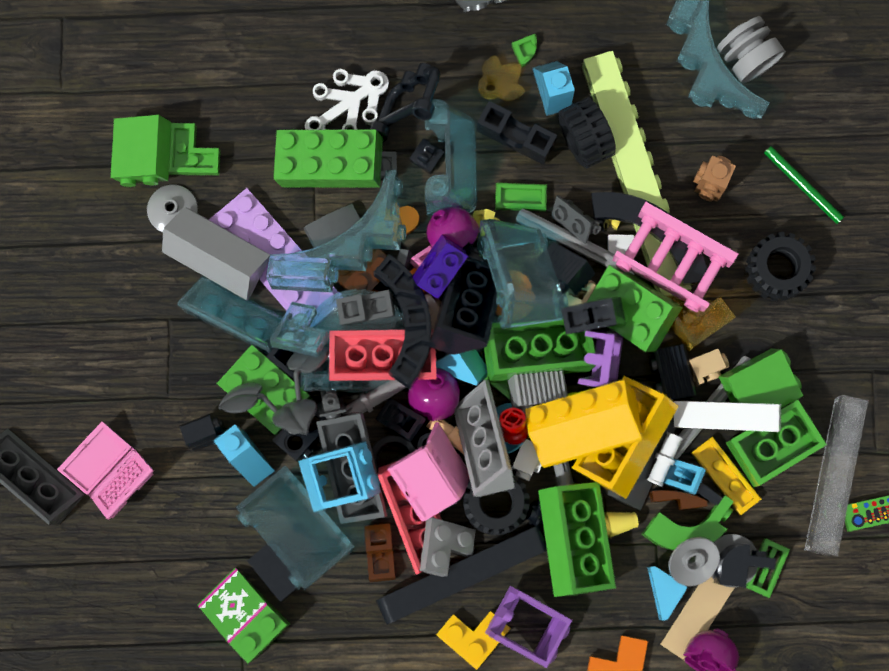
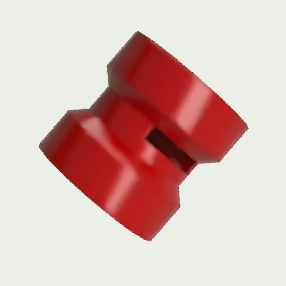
[499,408,528,445]

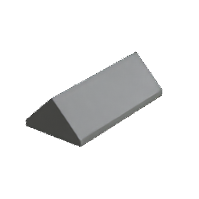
[162,207,272,300]
[454,380,515,497]

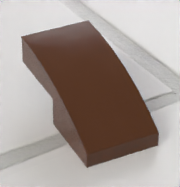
[649,490,708,510]
[364,523,396,582]

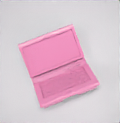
[57,422,154,520]
[387,422,470,521]

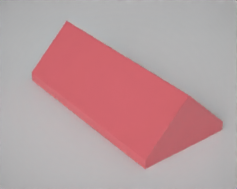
[329,330,437,381]
[378,461,442,574]

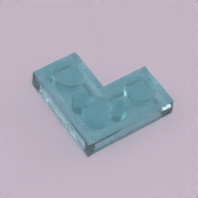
[269,302,329,357]

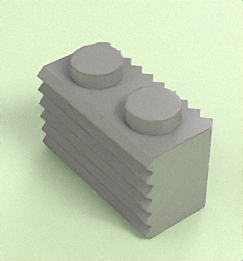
[508,370,568,414]

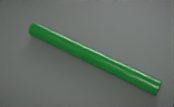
[764,146,844,224]

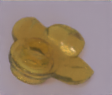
[478,55,525,101]

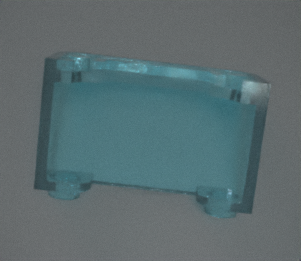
[425,99,477,215]
[477,219,568,329]
[236,465,356,590]

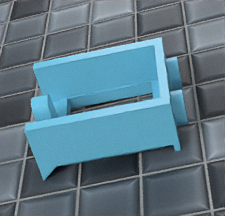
[298,441,381,512]

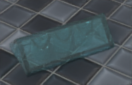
[177,276,292,354]

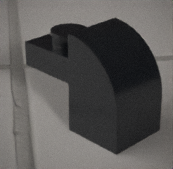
[713,543,776,588]

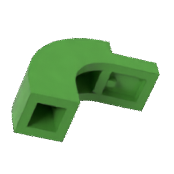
[641,495,734,551]

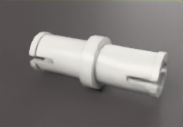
[647,432,683,487]

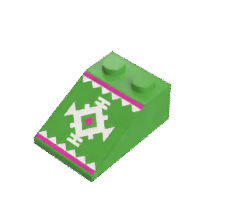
[198,568,290,664]

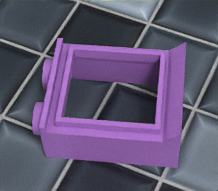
[578,330,623,387]
[485,586,572,668]

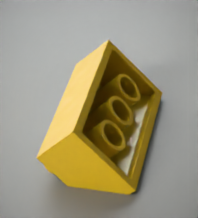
[572,376,679,499]
[525,380,643,468]

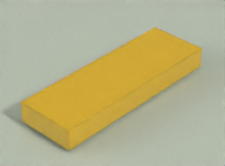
[691,437,761,515]

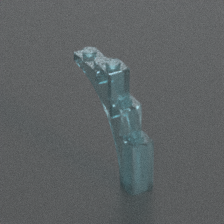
[666,0,770,119]
[266,170,406,293]

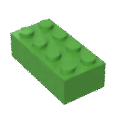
[273,130,383,188]
[484,316,596,382]
[538,482,616,597]

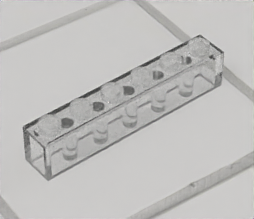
[805,395,868,557]

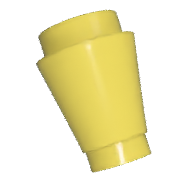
[604,512,638,538]

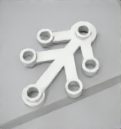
[305,69,389,130]

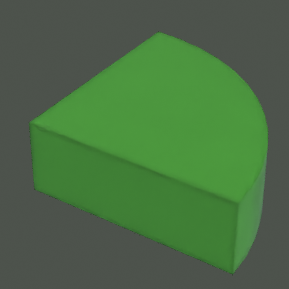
[512,34,537,68]

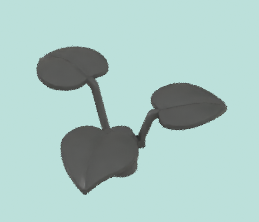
[218,346,329,434]

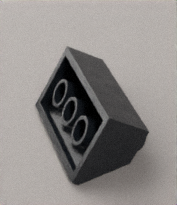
[429,257,506,355]

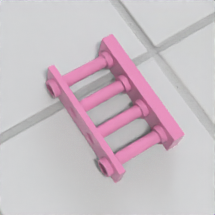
[612,202,738,312]

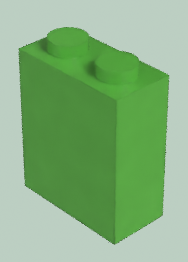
[111,115,171,187]
[719,348,803,408]

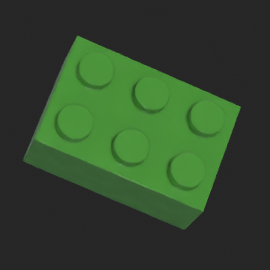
[587,265,683,352]
[217,345,313,436]
[726,400,827,488]

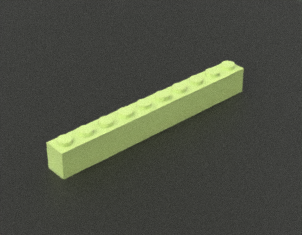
[582,51,694,299]

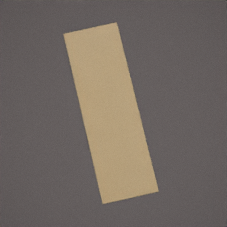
[660,577,734,660]

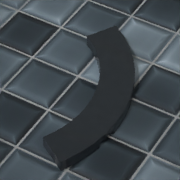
[591,192,707,285]
[374,254,431,390]

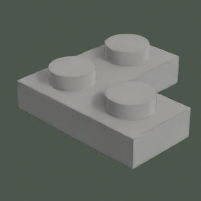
[420,517,476,577]

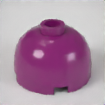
[426,206,479,251]
[408,367,460,421]
[683,629,739,671]

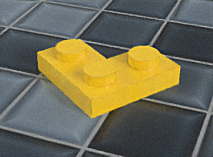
[436,611,511,670]

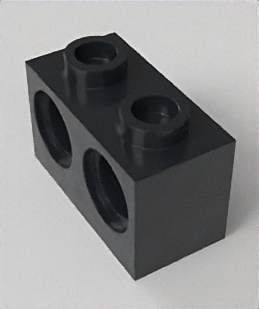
[561,297,626,334]
[273,410,326,463]

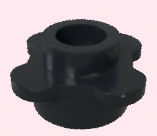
[526,500,543,526]

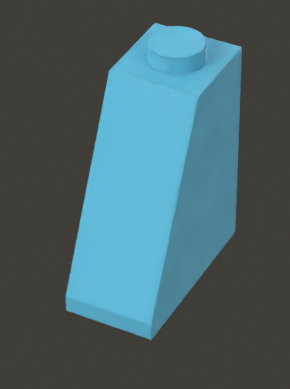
[533,61,575,116]
[214,425,275,487]

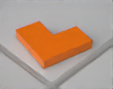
[587,635,648,671]

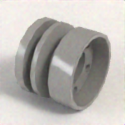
[717,16,786,84]

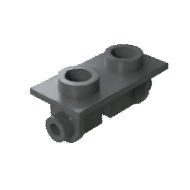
[551,195,601,244]
[317,384,346,419]

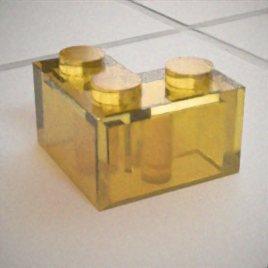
[671,296,736,351]

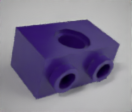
[412,235,468,299]

